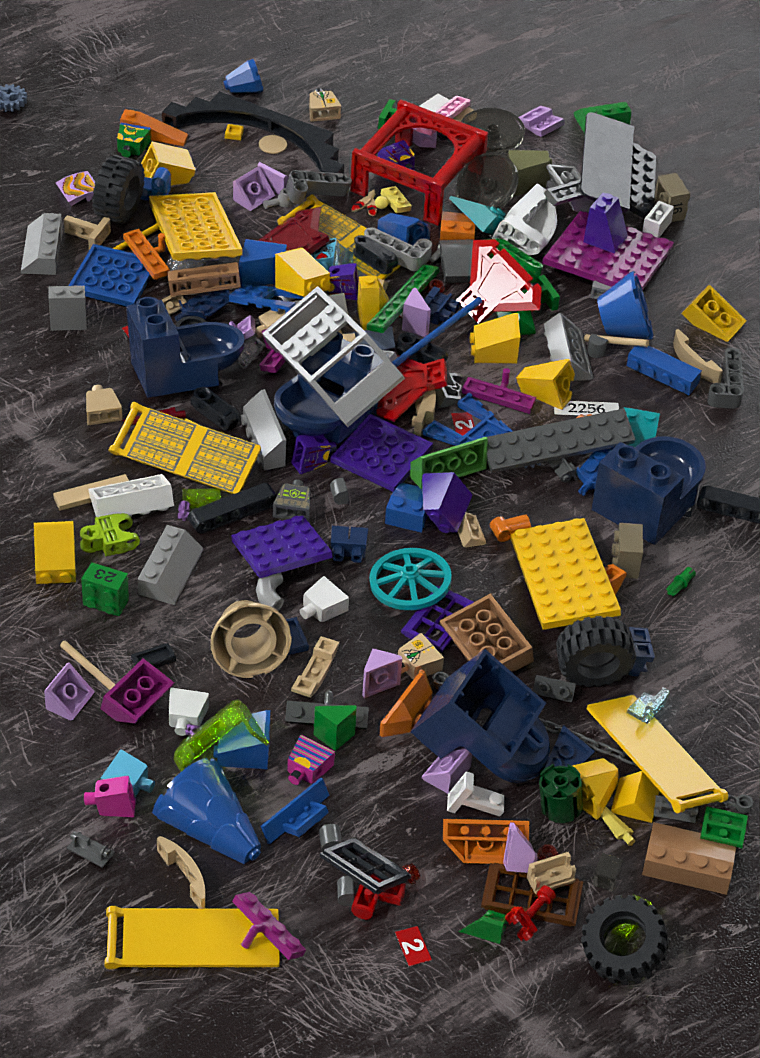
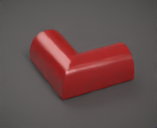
[351,875,406,920]

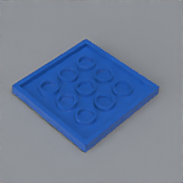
[68,244,152,306]

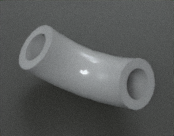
[256,573,284,611]

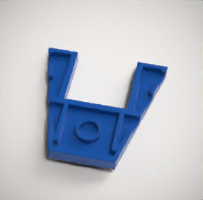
[229,284,304,313]
[423,393,513,446]

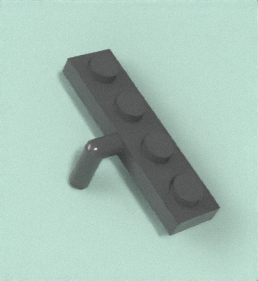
[285,690,369,729]

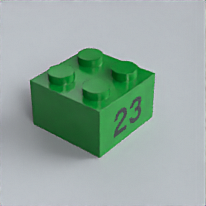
[81,562,129,616]

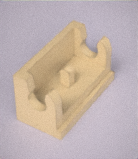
[527,852,576,895]

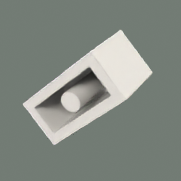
[642,201,674,238]

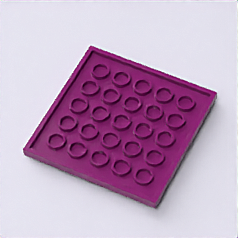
[542,211,674,290]

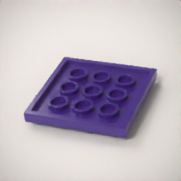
[331,414,433,492]
[231,515,332,579]

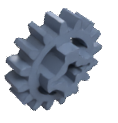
[0,84,27,112]

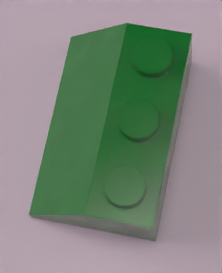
[573,102,632,134]

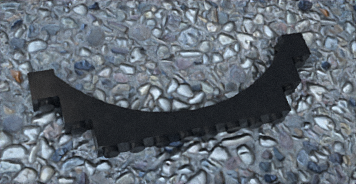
[162,91,344,174]

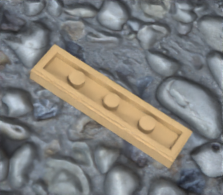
[53,474,129,511]

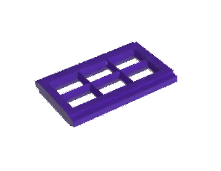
[401,586,474,652]

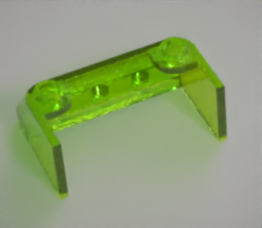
[174,700,270,771]

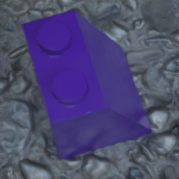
[583,193,628,253]
[422,472,472,533]

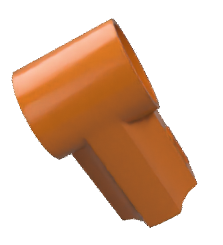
[490,515,531,542]

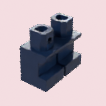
[424,286,460,325]
[331,525,368,563]
[628,627,655,676]

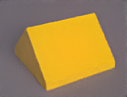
[611,771,660,823]

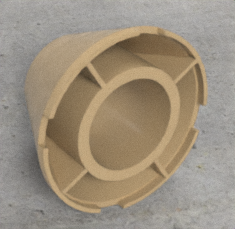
[211,600,291,678]

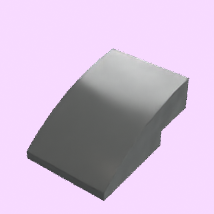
[439,239,473,283]

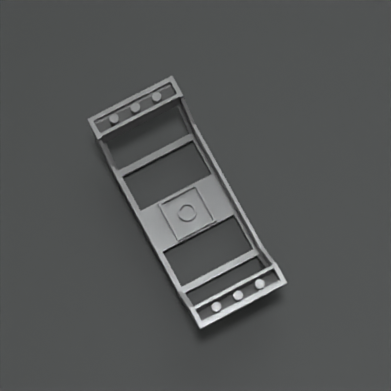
[262,286,405,427]

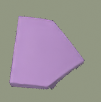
[229,315,255,340]

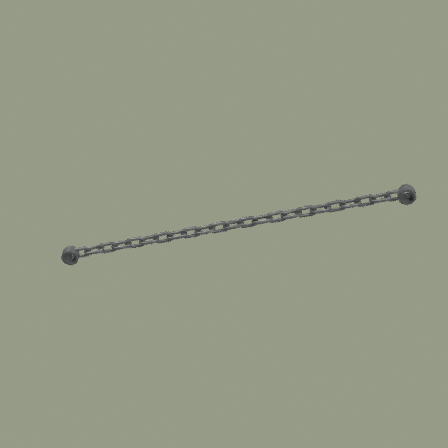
[433,672,753,814]

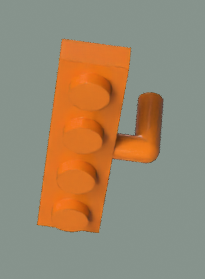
[123,229,170,280]

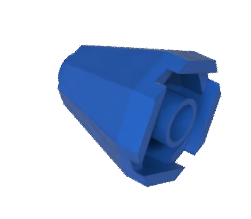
[223,59,263,93]

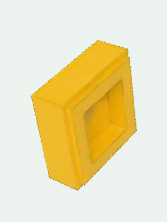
[225,124,244,141]

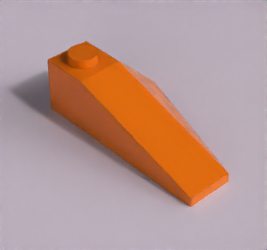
[120,109,188,146]

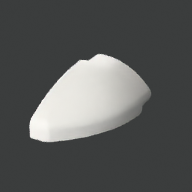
[492,184,557,255]

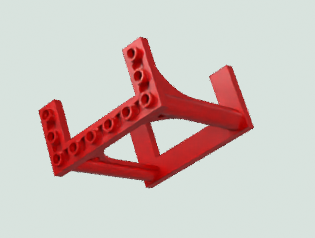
[350,100,488,225]

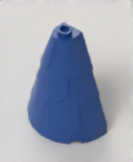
[152,758,261,864]

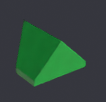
[458,909,508,944]

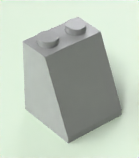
[49,286,87,331]

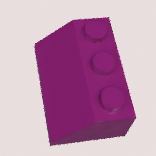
[101,658,175,723]

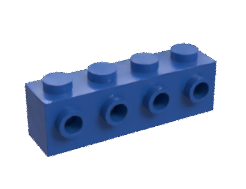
[627,346,702,395]

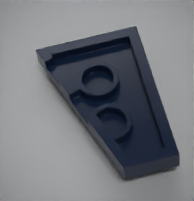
[540,725,595,778]

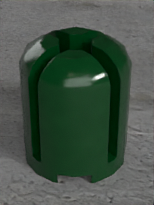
[539,764,583,823]

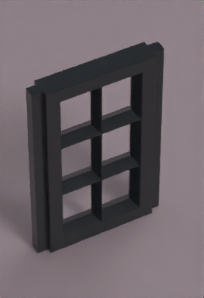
[319,838,411,894]

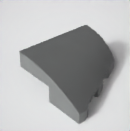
[435,373,463,407]

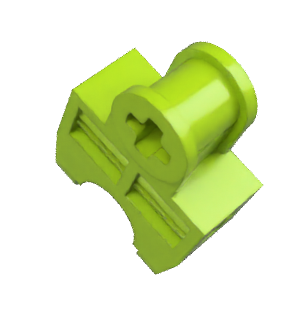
[80,513,140,557]

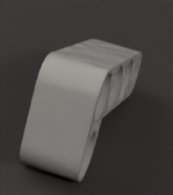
[364,227,432,271]

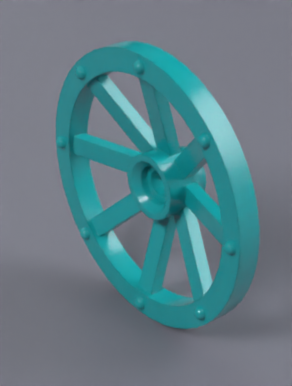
[369,548,452,610]

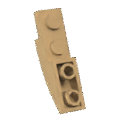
[412,389,436,436]

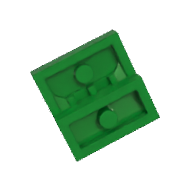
[700,806,748,848]

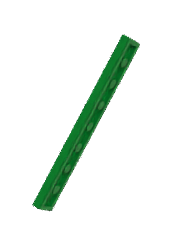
[367,264,439,333]

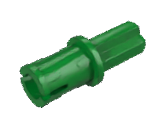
[666,567,696,596]

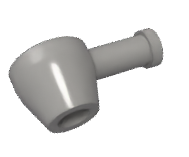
[263,188,294,209]

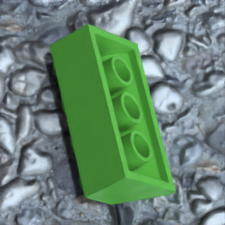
[410,437,488,489]

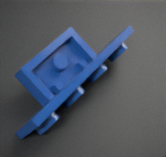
[261,778,329,844]

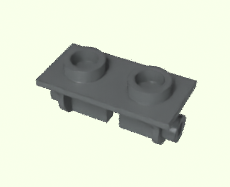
[547,457,577,483]
[533,675,576,702]
[654,795,698,823]
[67,831,115,868]

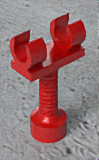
[505,885,556,941]

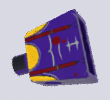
[378,140,415,171]
[328,263,359,300]
[291,435,337,474]

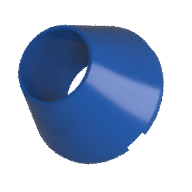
[597,271,654,340]

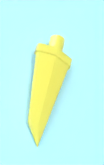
[601,807,635,846]

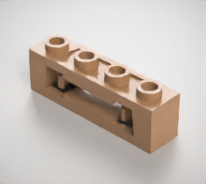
[168,262,241,297]

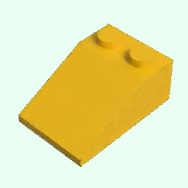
[681,284,747,342]

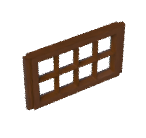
[481,863,583,927]

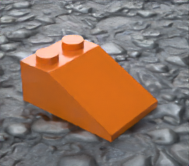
[440,211,475,240]

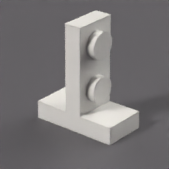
[447,771,504,816]

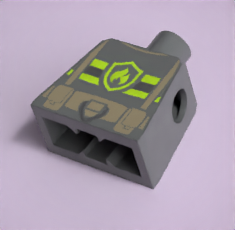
[273,480,310,522]

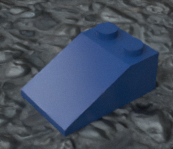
[385,483,428,533]

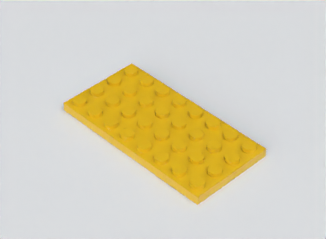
[149,192,242,261]
[510,518,621,630]

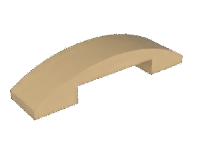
[673,329,723,383]
[291,636,339,697]
[157,836,205,909]

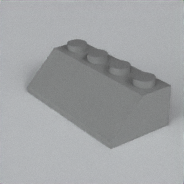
[21,213,62,275]
[544,313,593,381]
[241,389,286,470]
[138,525,203,605]

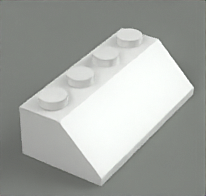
[88,474,174,522]

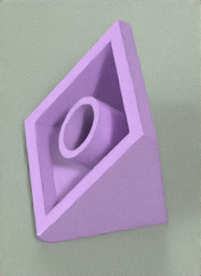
[258,162,288,194]
[233,166,275,211]
[402,288,431,337]
[362,649,402,698]
[44,663,95,720]
[422,747,472,793]

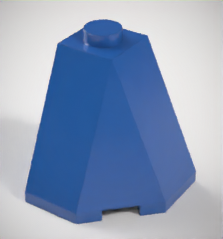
[378,213,431,245]

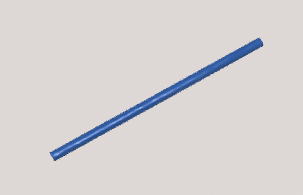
[392,297,482,367]

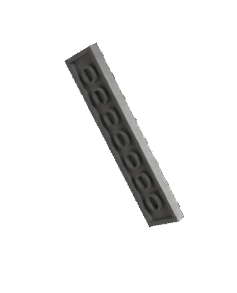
[487,408,635,473]

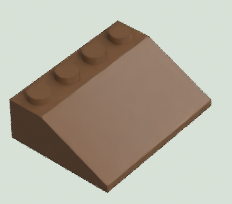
[440,594,534,671]
[642,822,736,895]

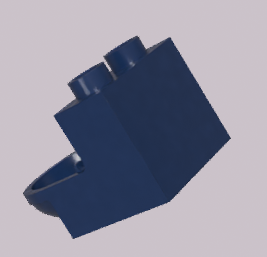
[126,297,245,398]
[274,332,383,444]
[592,436,706,545]
[411,649,550,783]

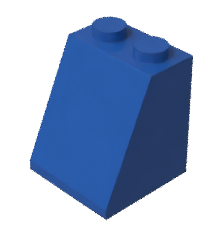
[239,239,287,286]
[213,710,271,769]

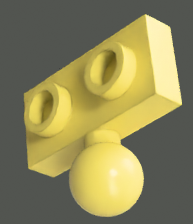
[375,186,412,214]

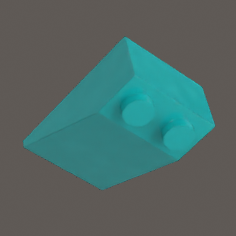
[449,196,506,235]
[624,407,660,448]

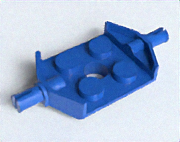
[576,448,613,495]

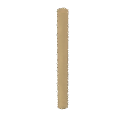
[584,334,649,347]
[60,641,116,690]

